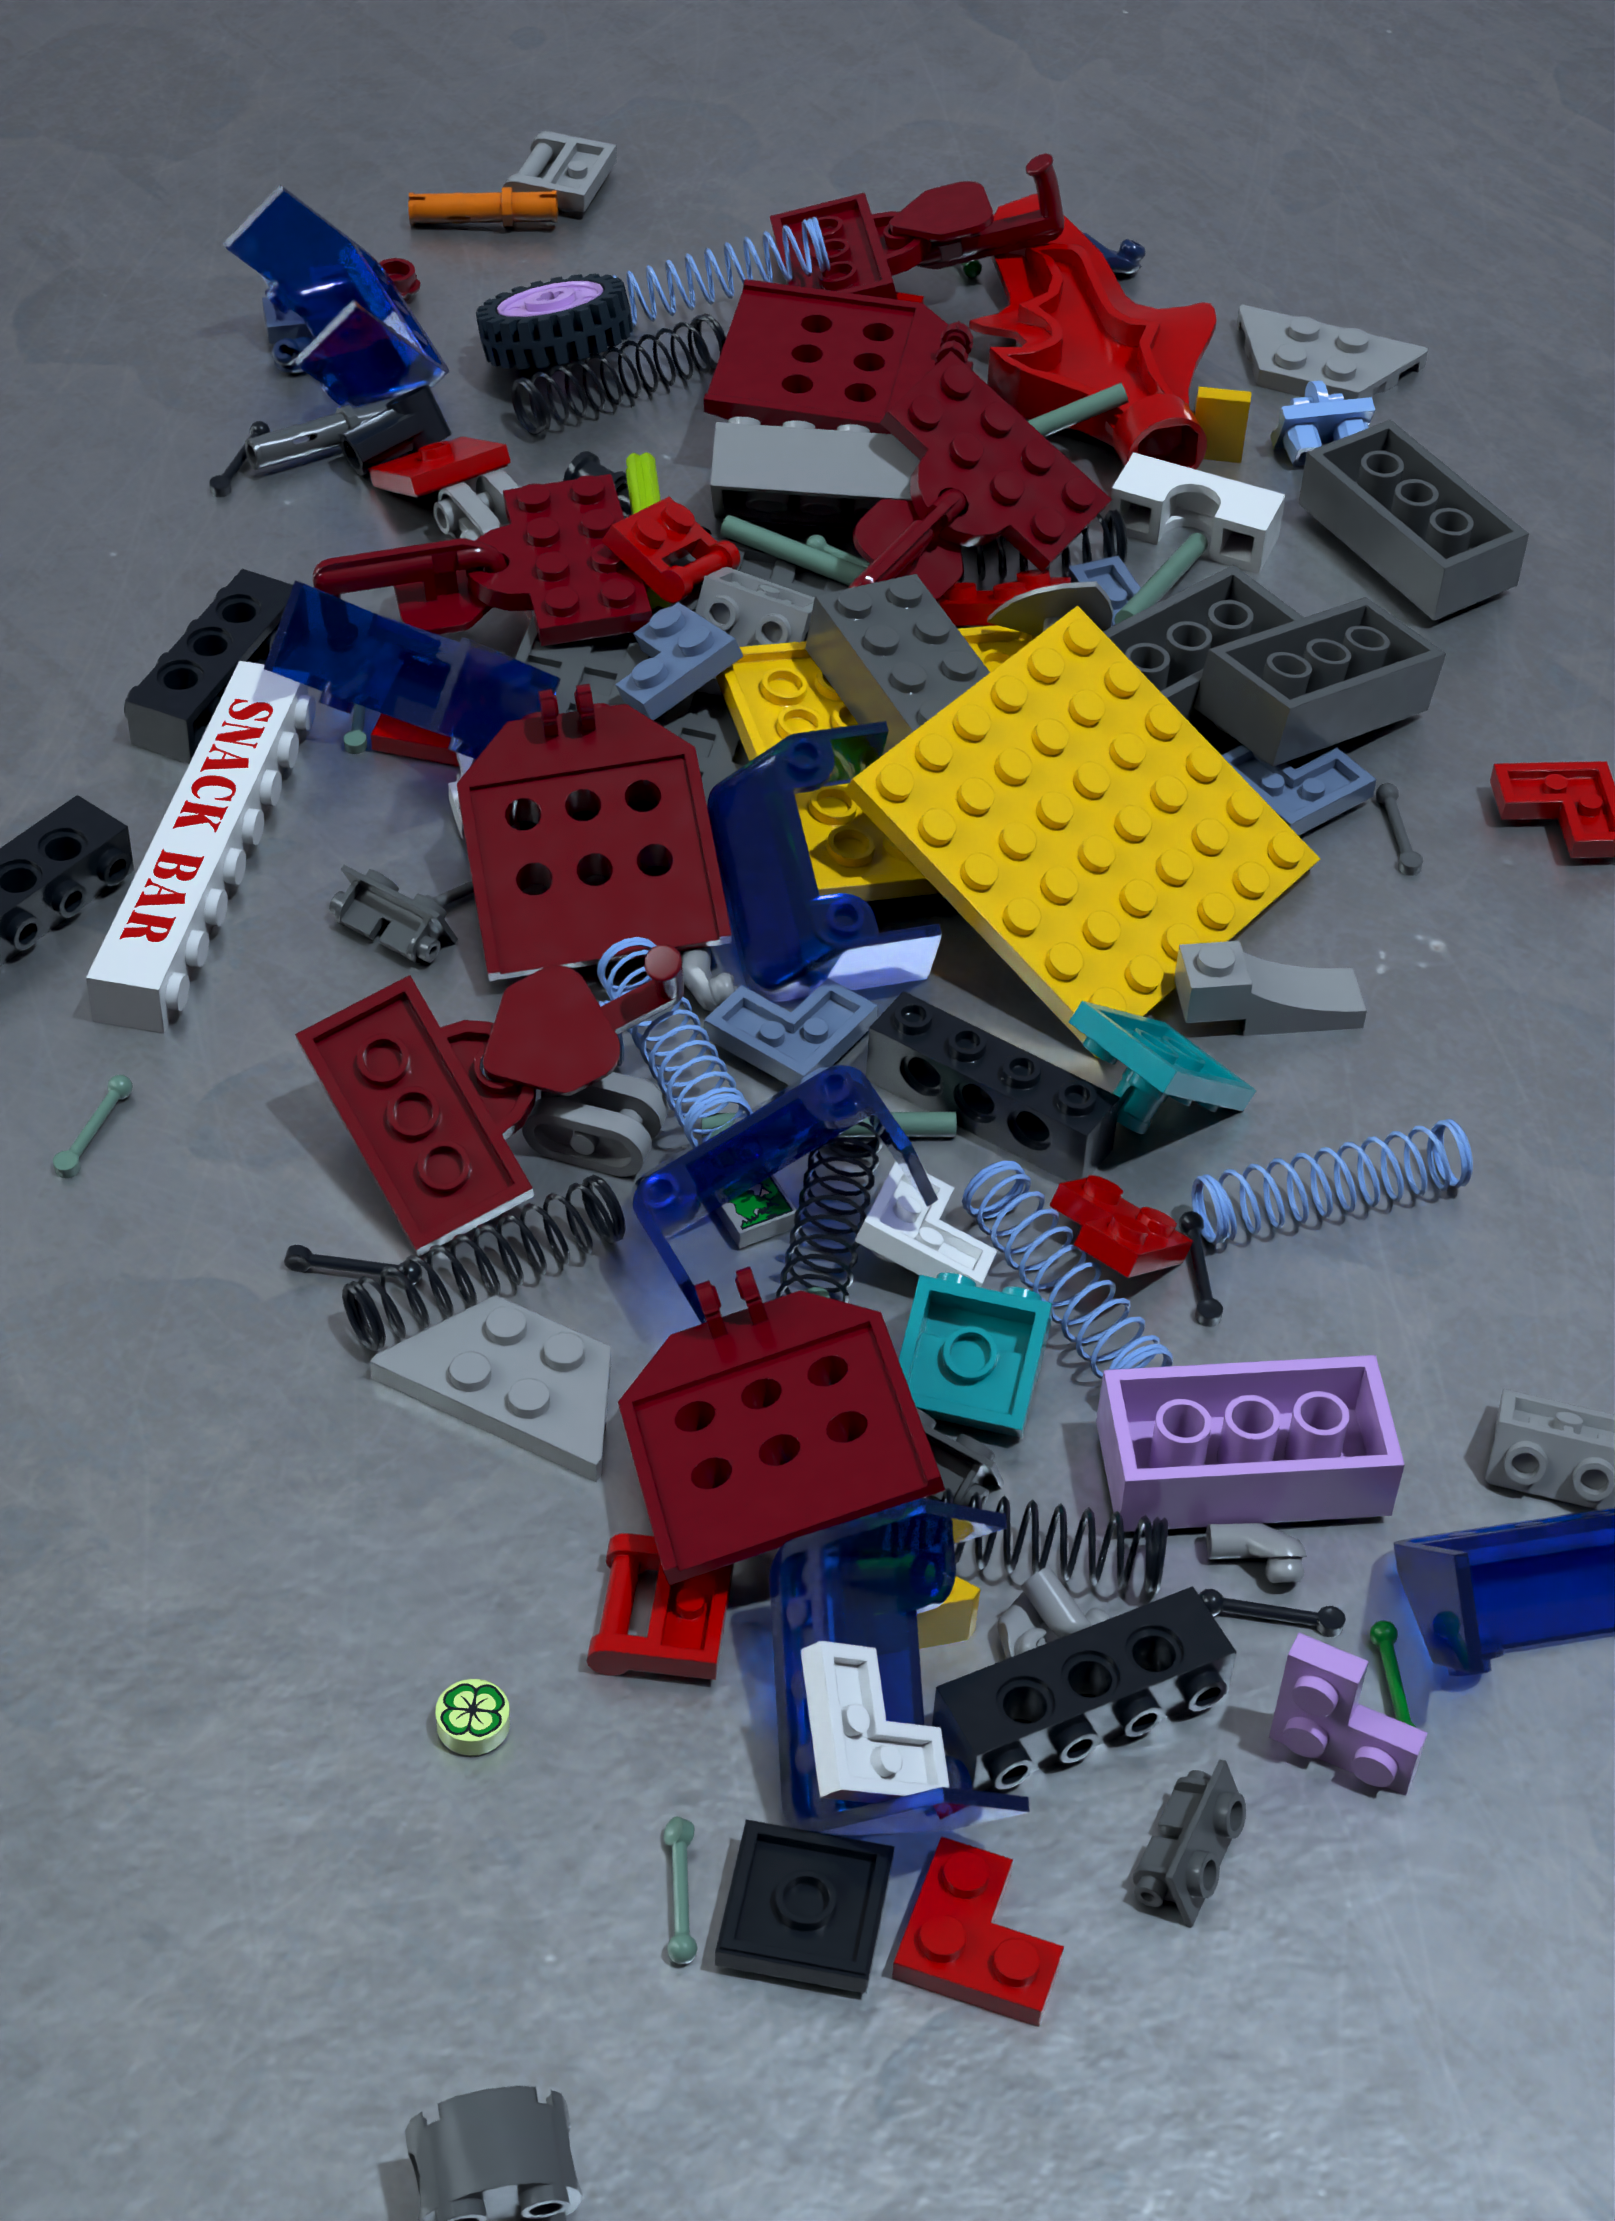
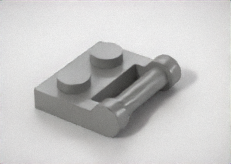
[502,131,617,212]

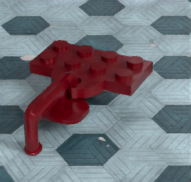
[769,153,1064,299]
[848,351,1112,601]
[313,474,652,647]
[295,944,684,1257]

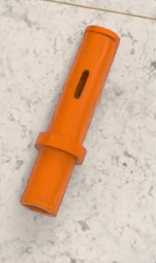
[408,187,558,228]

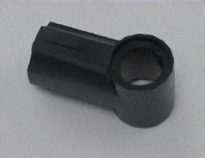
[338,385,452,476]

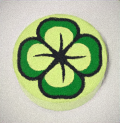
[435,1679,510,1756]

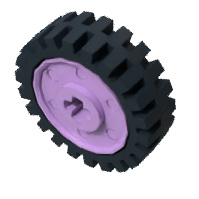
[476,274,633,369]

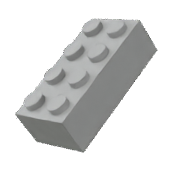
[710,417,920,528]

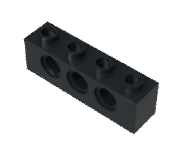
[124,569,305,764]
[0,795,134,967]
[866,991,1120,1181]
[932,1586,1237,1796]

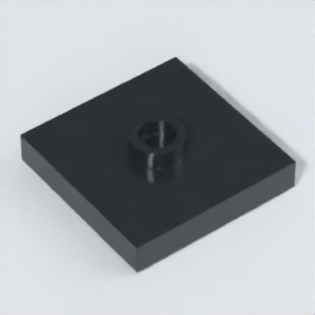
[715,1819,895,1994]

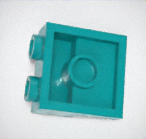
[899,1272,1052,1438]

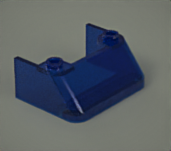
[223,184,449,407]
[264,580,561,759]
[707,721,942,1002]
[630,1065,938,1324]
[769,1498,1030,1836]
[1393,1507,1615,1676]

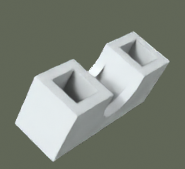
[1109,452,1286,574]

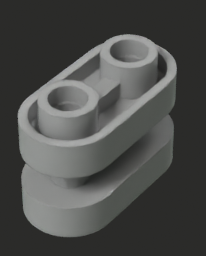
[434,469,520,541]
[522,1072,669,1177]

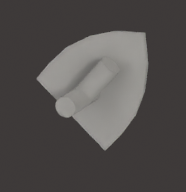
[987,581,1113,636]

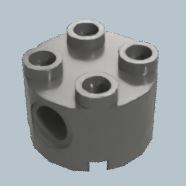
[405,2086,583,2221]

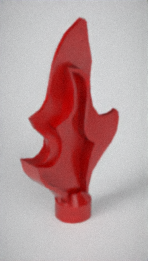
[969,194,1216,470]

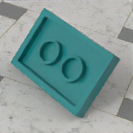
[1069,1001,1257,1134]

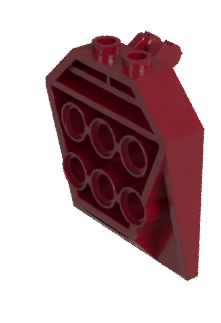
[703,279,974,434]
[456,684,732,981]
[618,1266,946,1585]

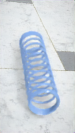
[613,217,831,328]
[597,937,753,1153]
[1191,1119,1473,1245]
[962,1161,1173,1379]

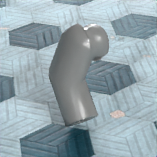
[681,947,738,1012]
[1206,1523,1307,1583]
[1020,1566,1111,1638]
[997,1592,1047,1659]

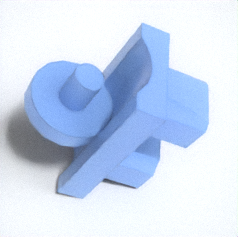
[1270,380,1375,466]

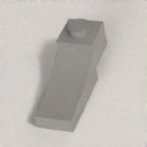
[1174,941,1367,1036]

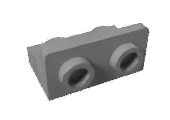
[695,566,815,647]
[1486,1389,1615,1513]

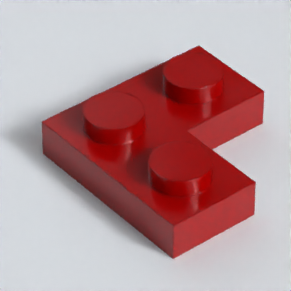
[937,569,1071,626]
[1490,761,1615,858]
[1049,1175,1193,1278]
[892,1836,1064,2027]

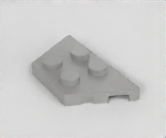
[1237,304,1429,400]
[370,1295,611,1482]

